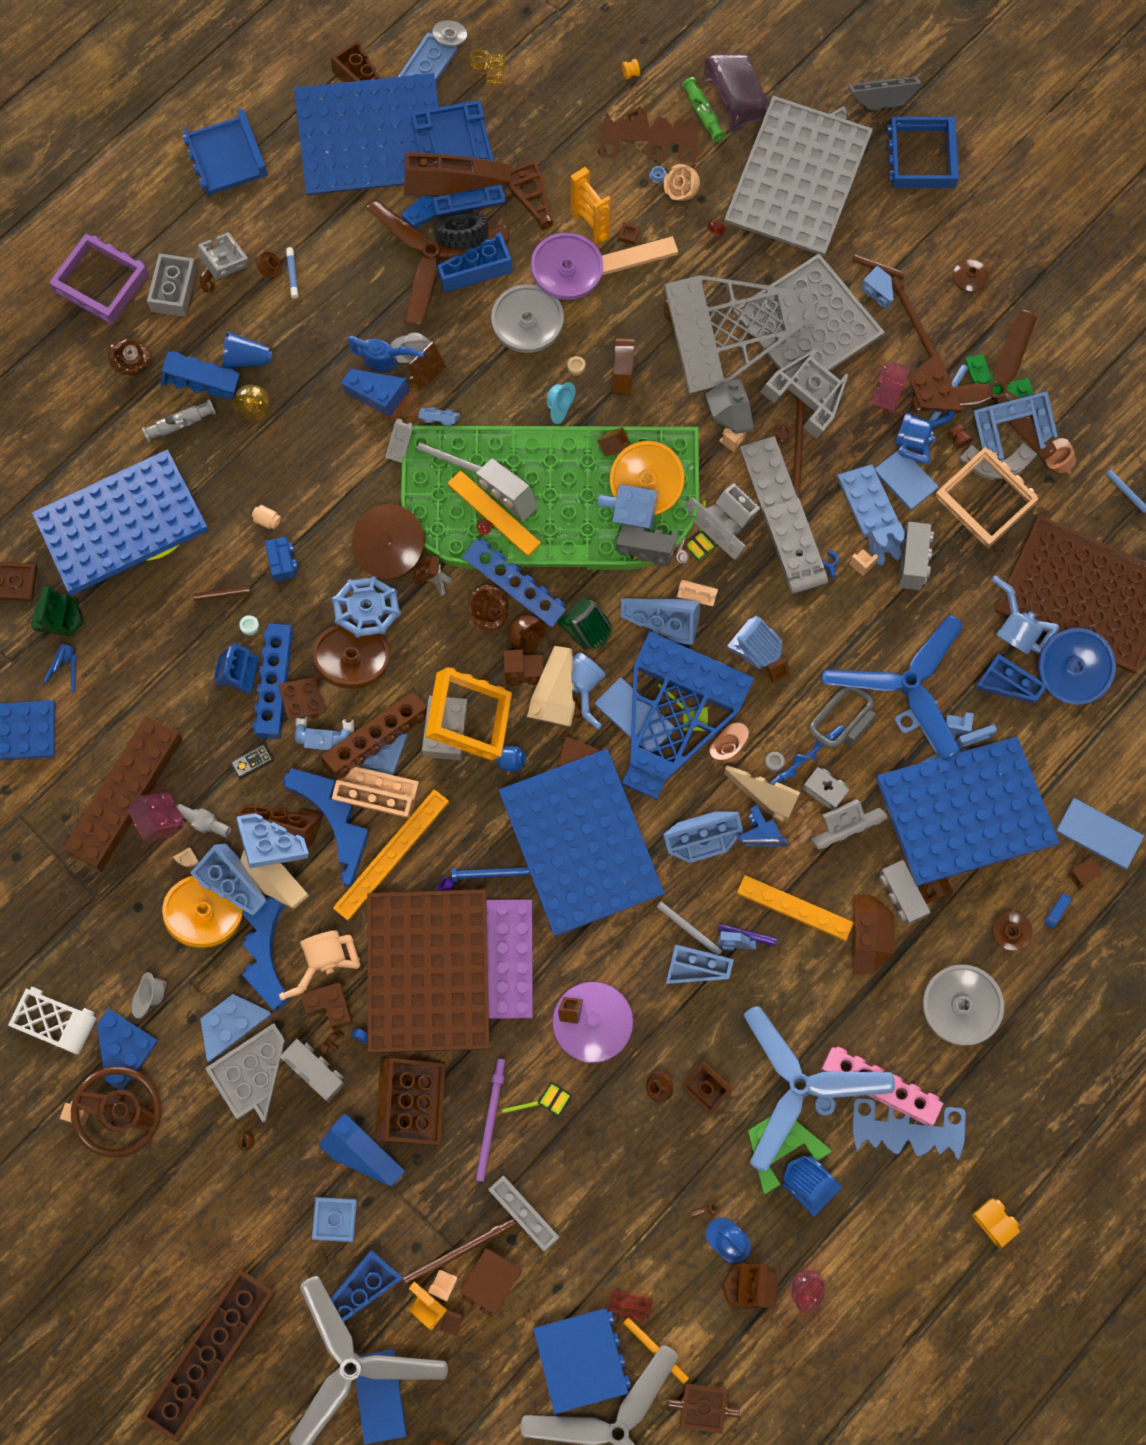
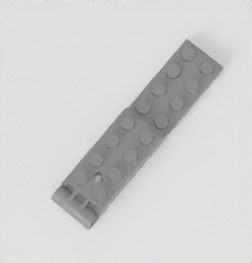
[740,436,828,594]

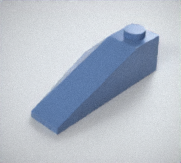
[621,598,700,645]

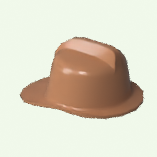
[1045,438,1076,474]
[709,723,749,764]

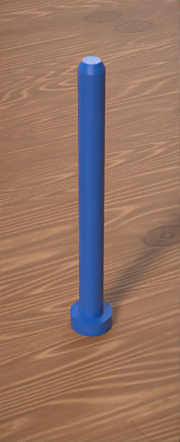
[452,867,531,882]

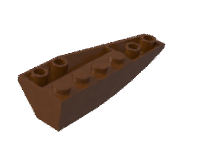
[404,152,511,197]

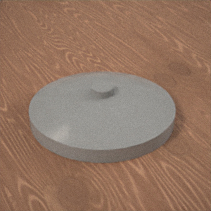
[491,284,564,353]
[922,965,1004,1046]

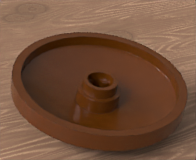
[352,504,426,580]
[313,623,390,689]

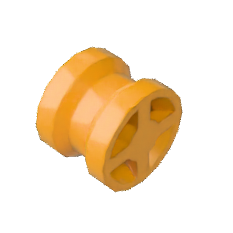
[622,59,640,80]

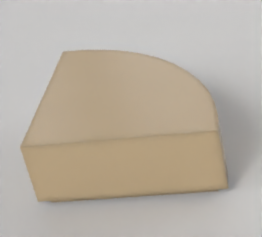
[173,847,199,867]

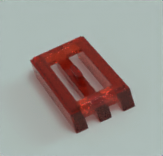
[608,1290,653,1321]

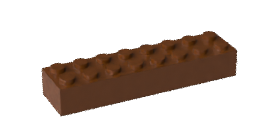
[63,716,183,872]
[141,1269,276,1442]

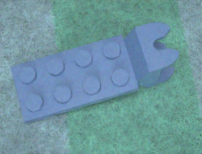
[837,464,905,565]

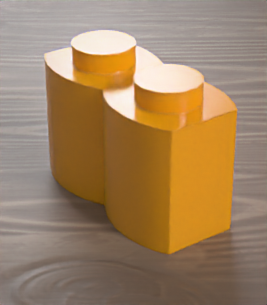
[972,1199,1020,1248]

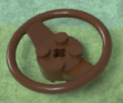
[71,1067,161,1158]

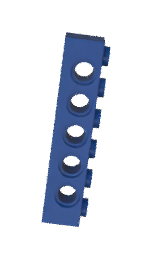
[463,539,566,628]
[253,624,293,740]

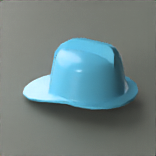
[547,382,576,424]

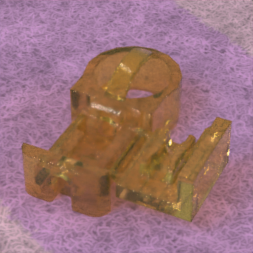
[470,49,506,83]

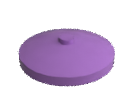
[531,233,603,300]
[553,982,633,1063]

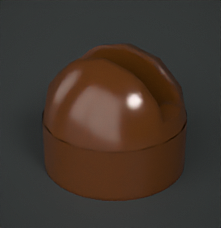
[237,1134,255,1151]

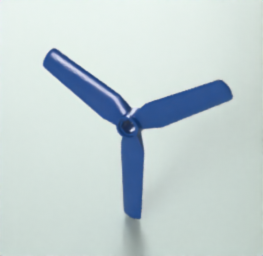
[822,615,963,759]

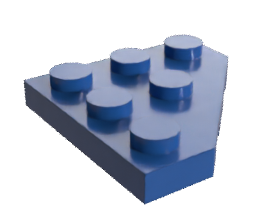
[97,1008,159,1090]

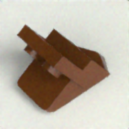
[722,1263,778,1309]

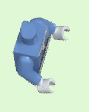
[295,716,354,750]

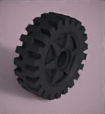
[434,211,488,249]

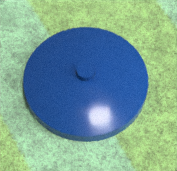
[1038,628,1116,705]

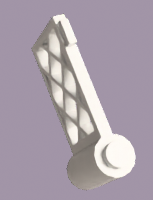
[8,987,97,1055]

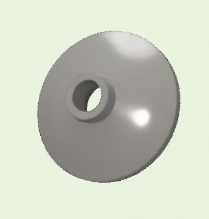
[432,20,467,46]

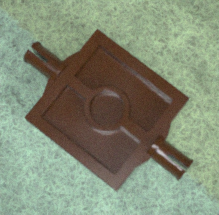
[668,1383,740,1434]

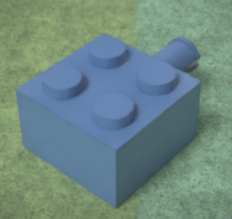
[598,484,659,530]

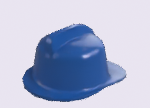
[706,1217,751,1263]

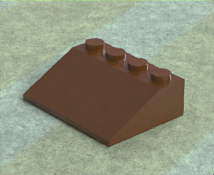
[375,1058,445,1146]

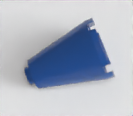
[222,332,272,368]

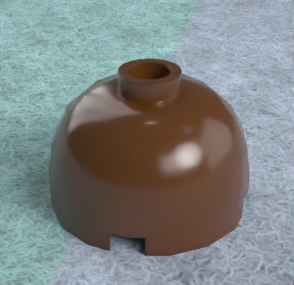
[509,615,547,654]

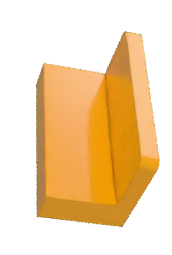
[409,1282,447,1330]

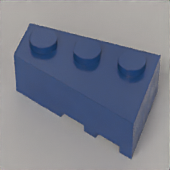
[975,654,1048,705]

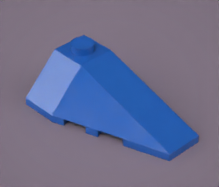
[319,1114,405,1187]

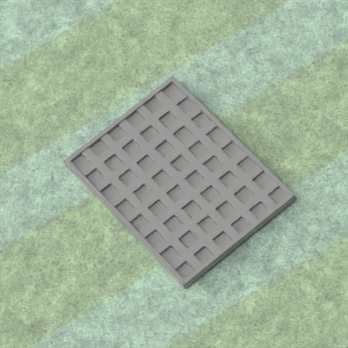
[724,96,873,256]

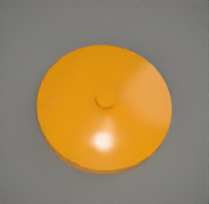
[610,441,685,516]
[162,876,243,948]

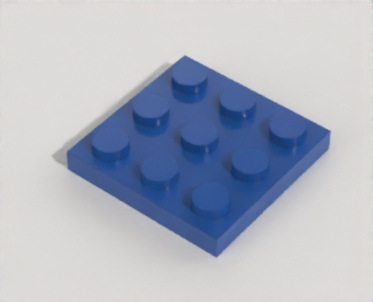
[0,700,55,761]

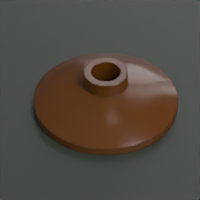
[953,259,989,292]
[993,912,1033,951]

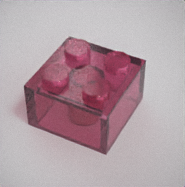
[127,792,186,842]

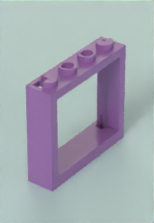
[49,234,149,324]

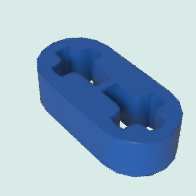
[1043,893,1072,929]

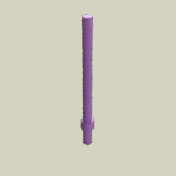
[476,1059,505,1182]

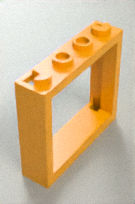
[425,668,512,761]

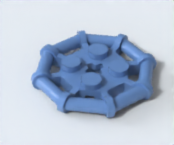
[331,576,401,638]

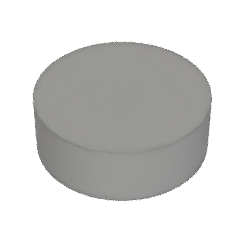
[765,752,785,772]

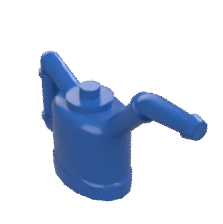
[348,336,424,372]
[895,411,956,464]

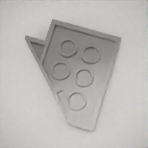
[205,1023,285,1123]

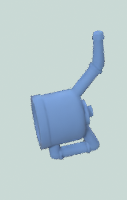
[992,576,1059,654]
[571,652,606,730]

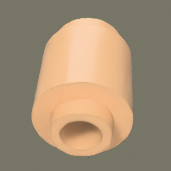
[252,505,281,530]

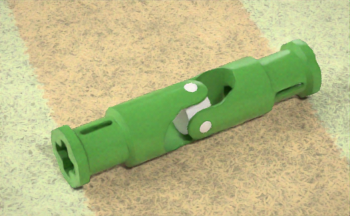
[682,77,726,143]

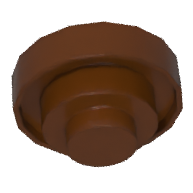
[256,252,282,279]
[646,1071,673,1102]

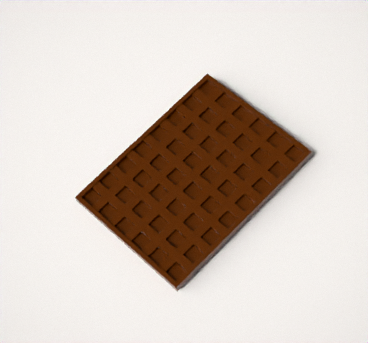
[367,889,490,1053]

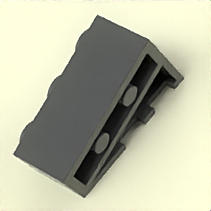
[615,524,678,567]

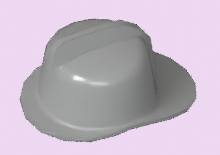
[391,333,431,363]
[131,972,167,1019]

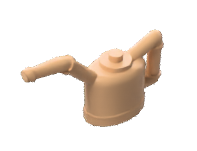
[279,931,361,1000]

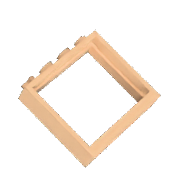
[936,447,1038,549]

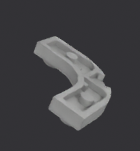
[959,443,1037,480]

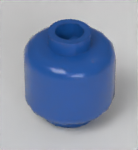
[496,746,526,771]

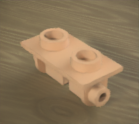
[677,580,718,607]

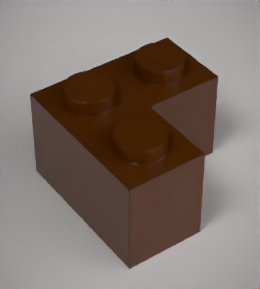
[503,650,543,686]
[301,982,353,1030]

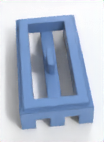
[956,725,997,749]

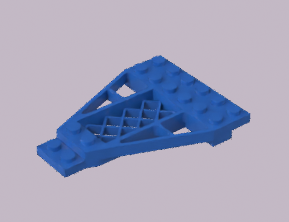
[622,632,754,800]

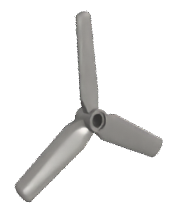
[289,1276,448,1445]
[520,1346,678,1445]

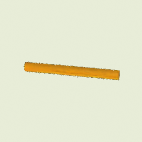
[623,1317,689,1384]

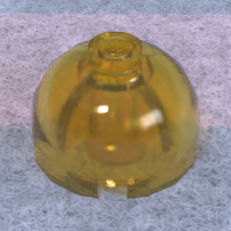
[232,384,271,421]

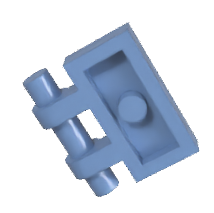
[418,407,460,426]

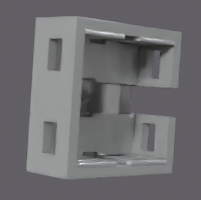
[197,232,248,280]

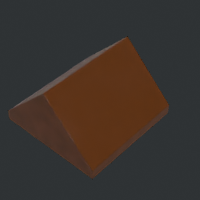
[681,1061,733,1115]

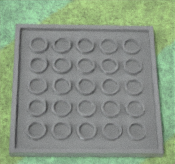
[732,254,885,371]

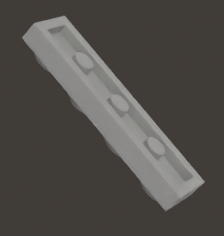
[488,1175,559,1252]

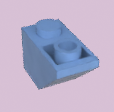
[861,266,893,310]

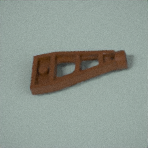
[507,160,554,230]

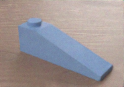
[190,844,267,915]

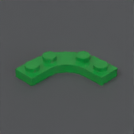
[965,354,1034,398]

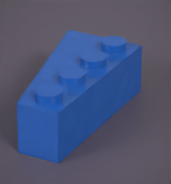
[330,1250,403,1322]

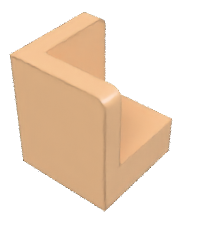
[850,550,879,576]
[428,1270,458,1302]

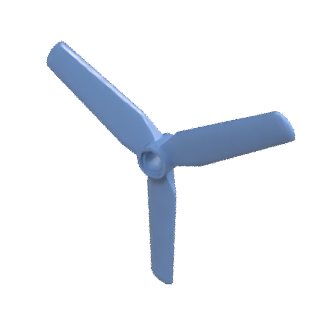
[744,1006,895,1171]

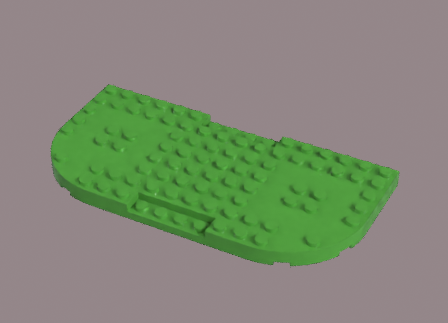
[401,426,699,570]

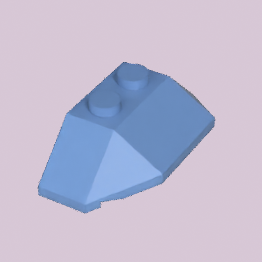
[663,812,743,863]

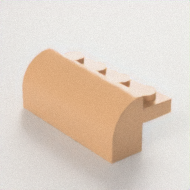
[332,767,419,818]

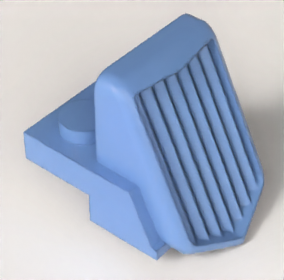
[727,616,783,669]

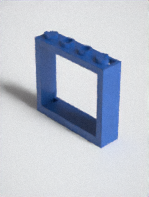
[887,117,959,188]

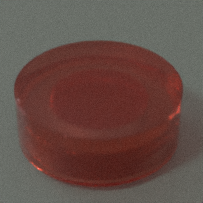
[707,219,726,235]

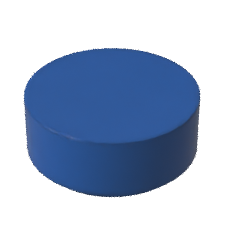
[351,1029,368,1045]

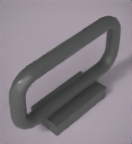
[809,687,876,748]

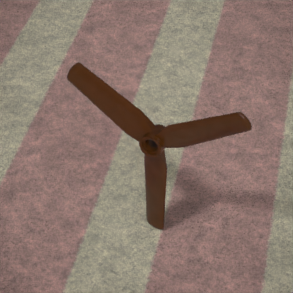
[366,200,510,326]
[912,310,1057,460]

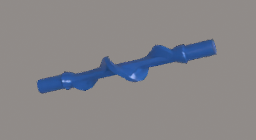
[769,725,845,785]

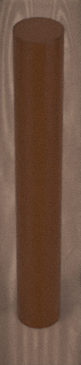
[853,255,906,279]
[193,586,251,601]

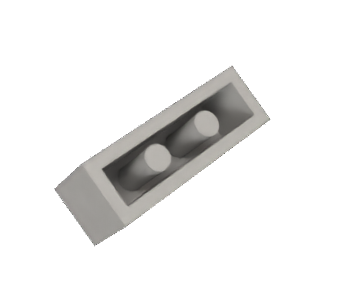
[879,860,930,926]

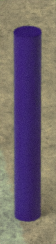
[718,923,777,946]

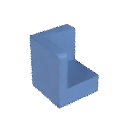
[946,712,973,736]

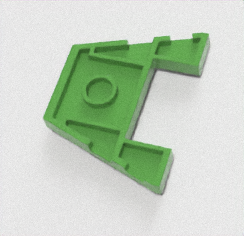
[748,1116,832,1195]

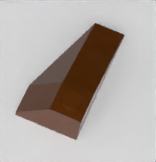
[235,805,323,849]

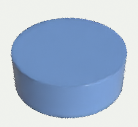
[814,1097,835,1116]

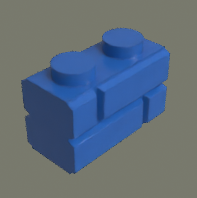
[265,537,298,582]

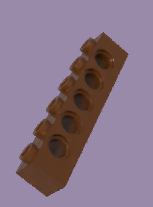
[321,692,427,780]

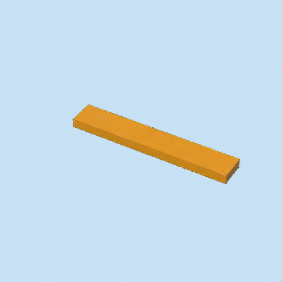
[448,471,541,557]

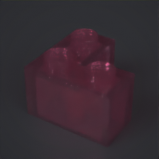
[872,361,911,412]

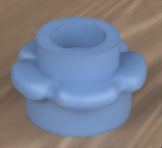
[649,166,667,183]

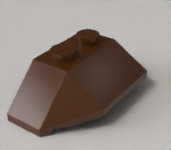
[853,895,894,974]

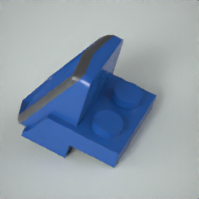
[737,806,789,847]

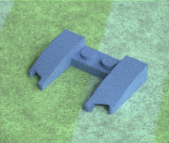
[974,391,1058,459]

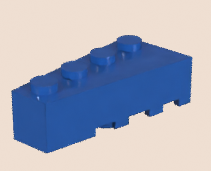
[437,232,513,292]
[160,351,240,400]

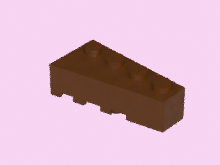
[331,39,382,82]

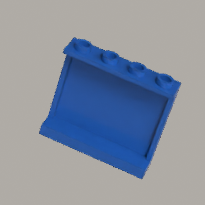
[182,109,268,195]
[533,1308,631,1414]

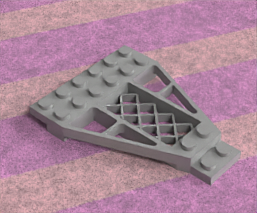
[663,275,818,393]

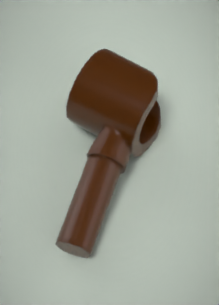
[691,1201,720,1217]

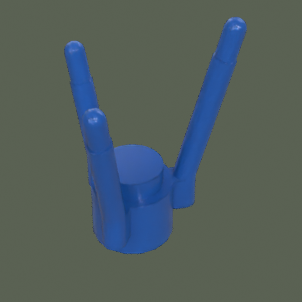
[44,644,77,693]

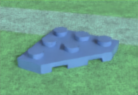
[236,813,308,868]

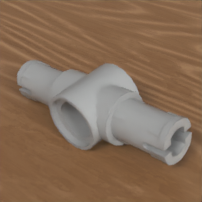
[175,804,231,838]

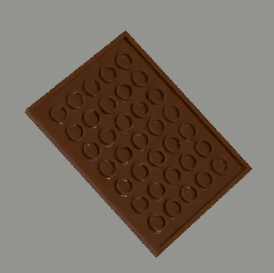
[995,515,1146,674]

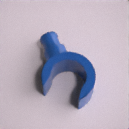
[822,551,838,578]

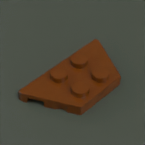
[909,352,962,413]

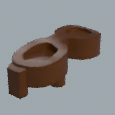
[320,1031,344,1060]

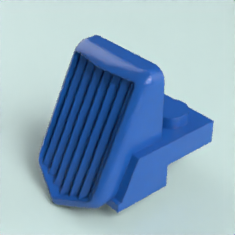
[214,643,259,693]
[783,1156,842,1217]

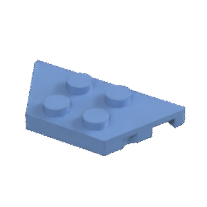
[201,994,272,1062]

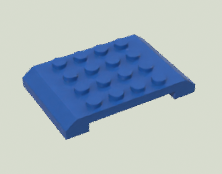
[411,100,506,217]

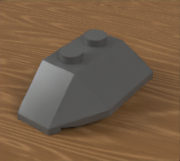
[848,76,921,111]
[705,379,754,434]

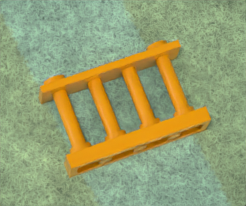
[570,167,611,245]

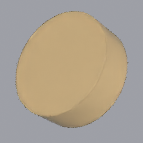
[567,356,585,376]

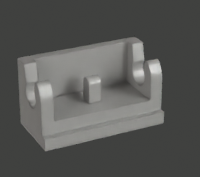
[385,418,413,463]

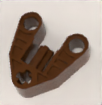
[613,338,635,395]

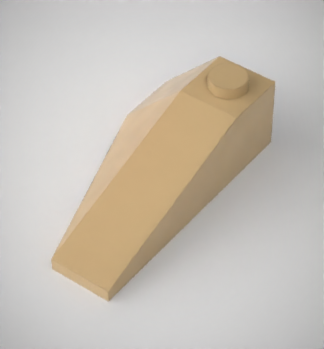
[527,646,575,727]
[724,765,800,822]
[240,851,309,909]

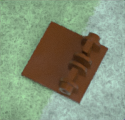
[407,342,446,391]
[278,677,325,720]

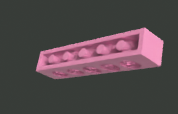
[820,1047,943,1127]

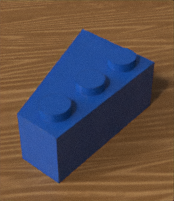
[341,369,410,417]

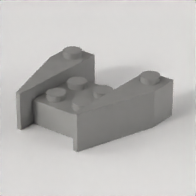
[760,348,848,439]

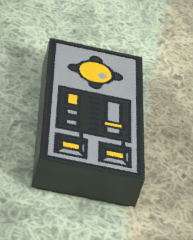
[230,744,274,780]

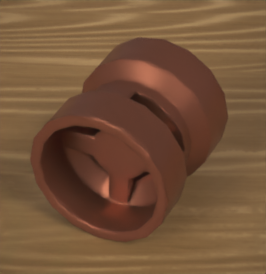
[947,423,973,449]

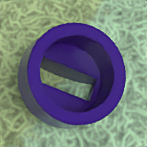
[438,877,455,891]

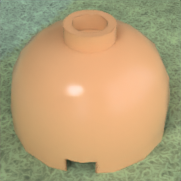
[664,164,700,201]

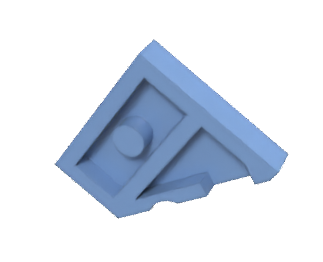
[718,932,756,951]

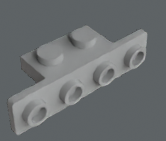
[685,497,745,559]
[811,799,888,849]

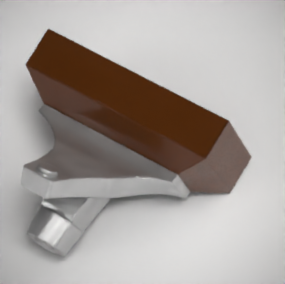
[413,556,453,597]

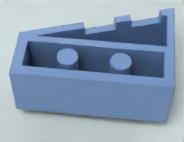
[666,945,734,984]

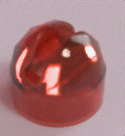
[477,520,493,535]

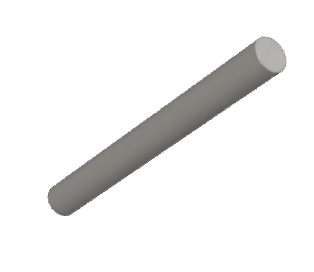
[417,443,482,472]
[657,901,723,955]

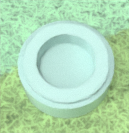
[239,616,259,635]

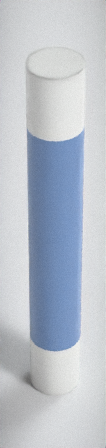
[286,247,298,298]

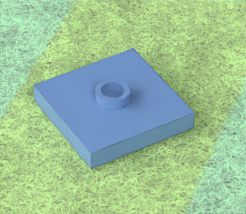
[312,1197,357,1242]

